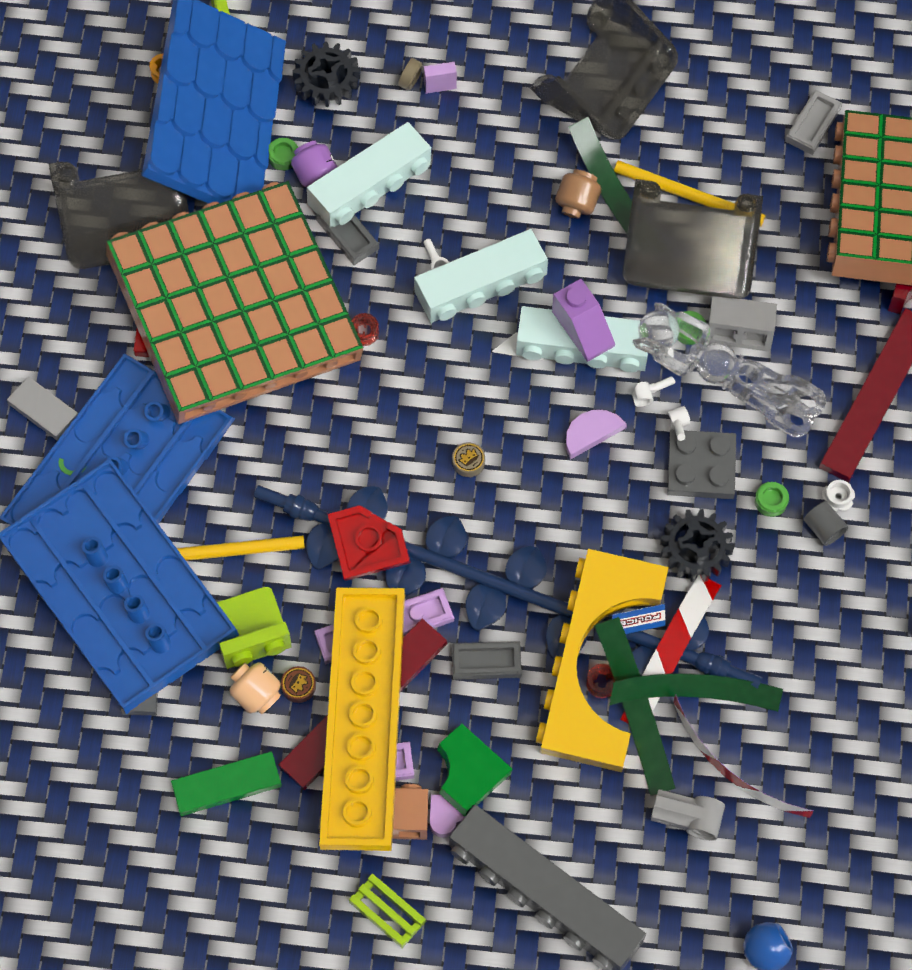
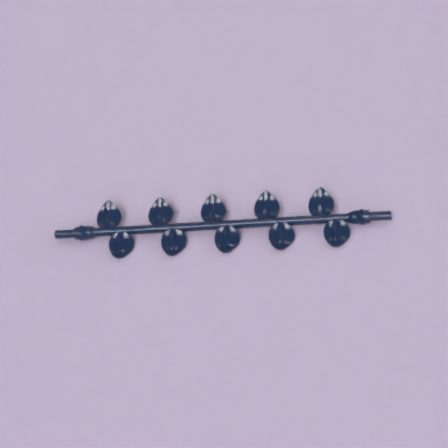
[254,485,762,689]

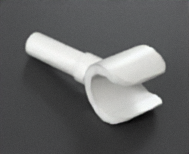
[424,239,449,270]
[632,376,675,407]
[668,406,690,441]

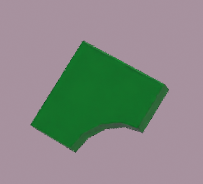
[437,724,513,817]

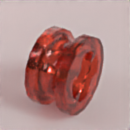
[351,313,379,346]
[586,663,615,698]

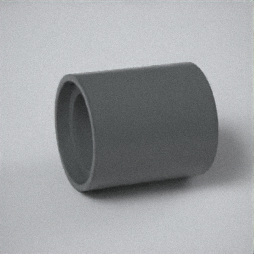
[804,501,848,546]

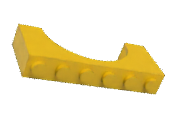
[536,549,669,772]

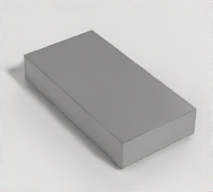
[785,90,843,155]
[7,376,78,441]

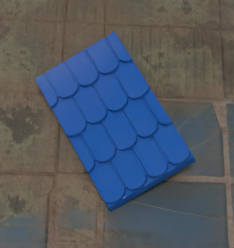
[142,0,286,204]
[0,353,235,525]
[0,459,239,714]

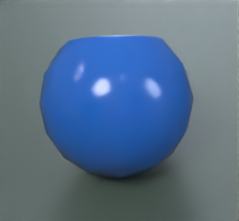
[743,922,793,970]

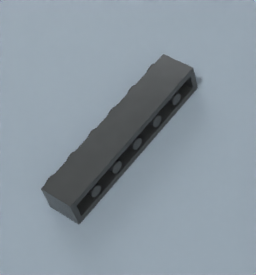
[449,804,646,970]

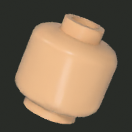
[229,662,281,714]

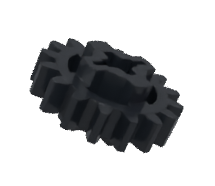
[292,41,360,107]
[660,509,734,582]

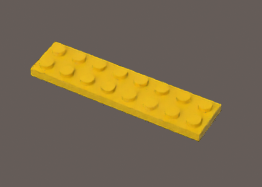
[319,588,405,851]

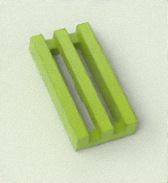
[349,873,426,948]

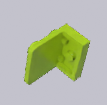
[217,587,292,669]

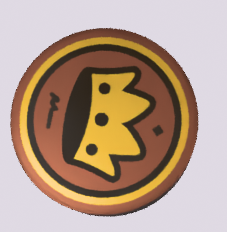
[281,666,316,703]

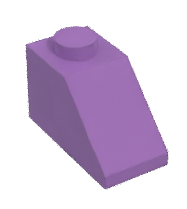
[552,279,615,362]

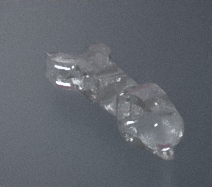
[632,303,826,437]

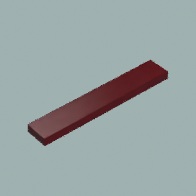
[819,308,912,483]
[278,618,448,791]

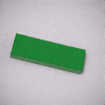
[171,751,282,816]

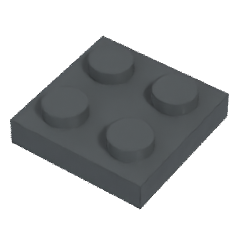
[667,430,736,499]

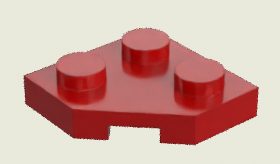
[327,505,411,581]

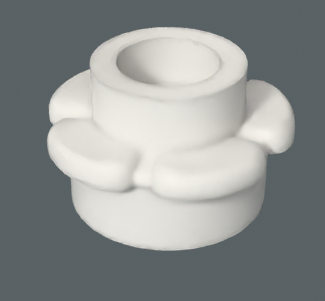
[822,480,855,511]

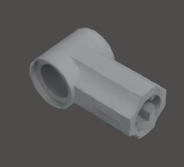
[651,789,725,841]

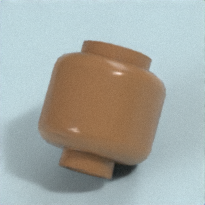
[555,169,602,219]

